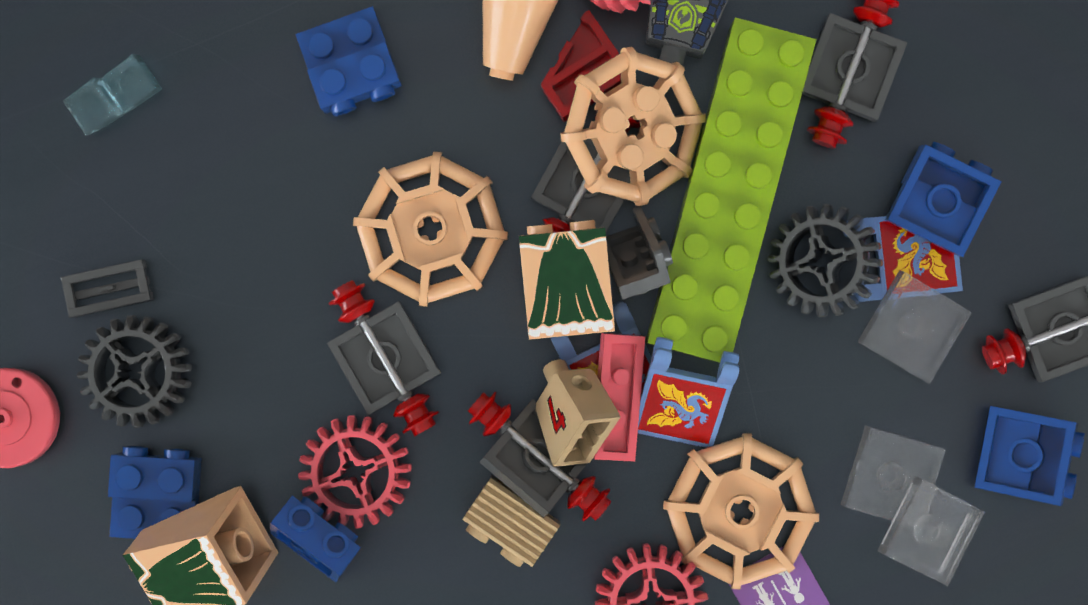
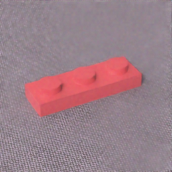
[593,333,646,462]

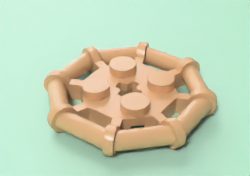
[560,47,706,206]
[353,151,508,307]
[663,433,820,590]

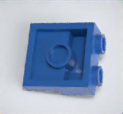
[295,6,402,116]
[885,141,1002,257]
[974,406,1085,506]
[108,446,202,539]
[270,496,361,583]

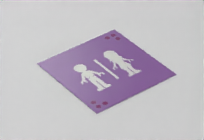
[729,545,830,605]

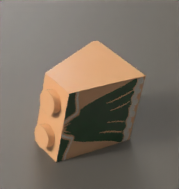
[519,220,615,340]
[123,486,279,605]

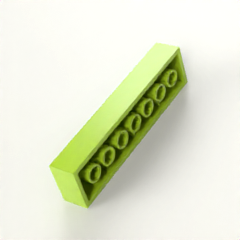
[645,17,817,363]

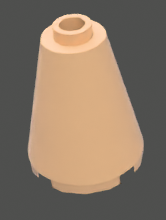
[482,0,558,81]

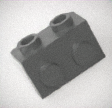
[606,206,673,300]

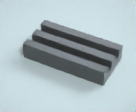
[61,259,154,318]

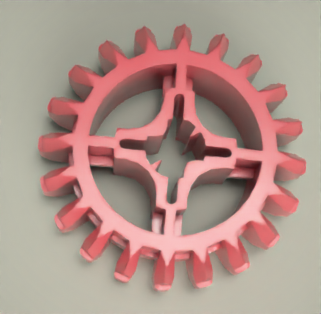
[298,415,412,529]
[595,543,708,605]

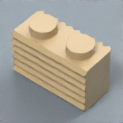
[462,475,560,567]

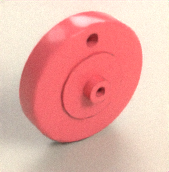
[0,368,60,468]

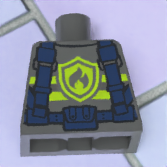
[646,0,728,66]

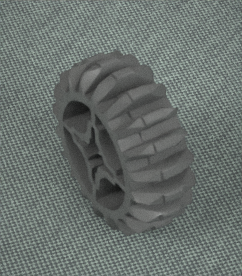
[768,204,883,317]
[76,315,192,428]

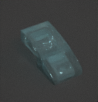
[63,54,162,135]

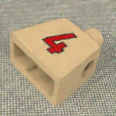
[536,359,620,467]

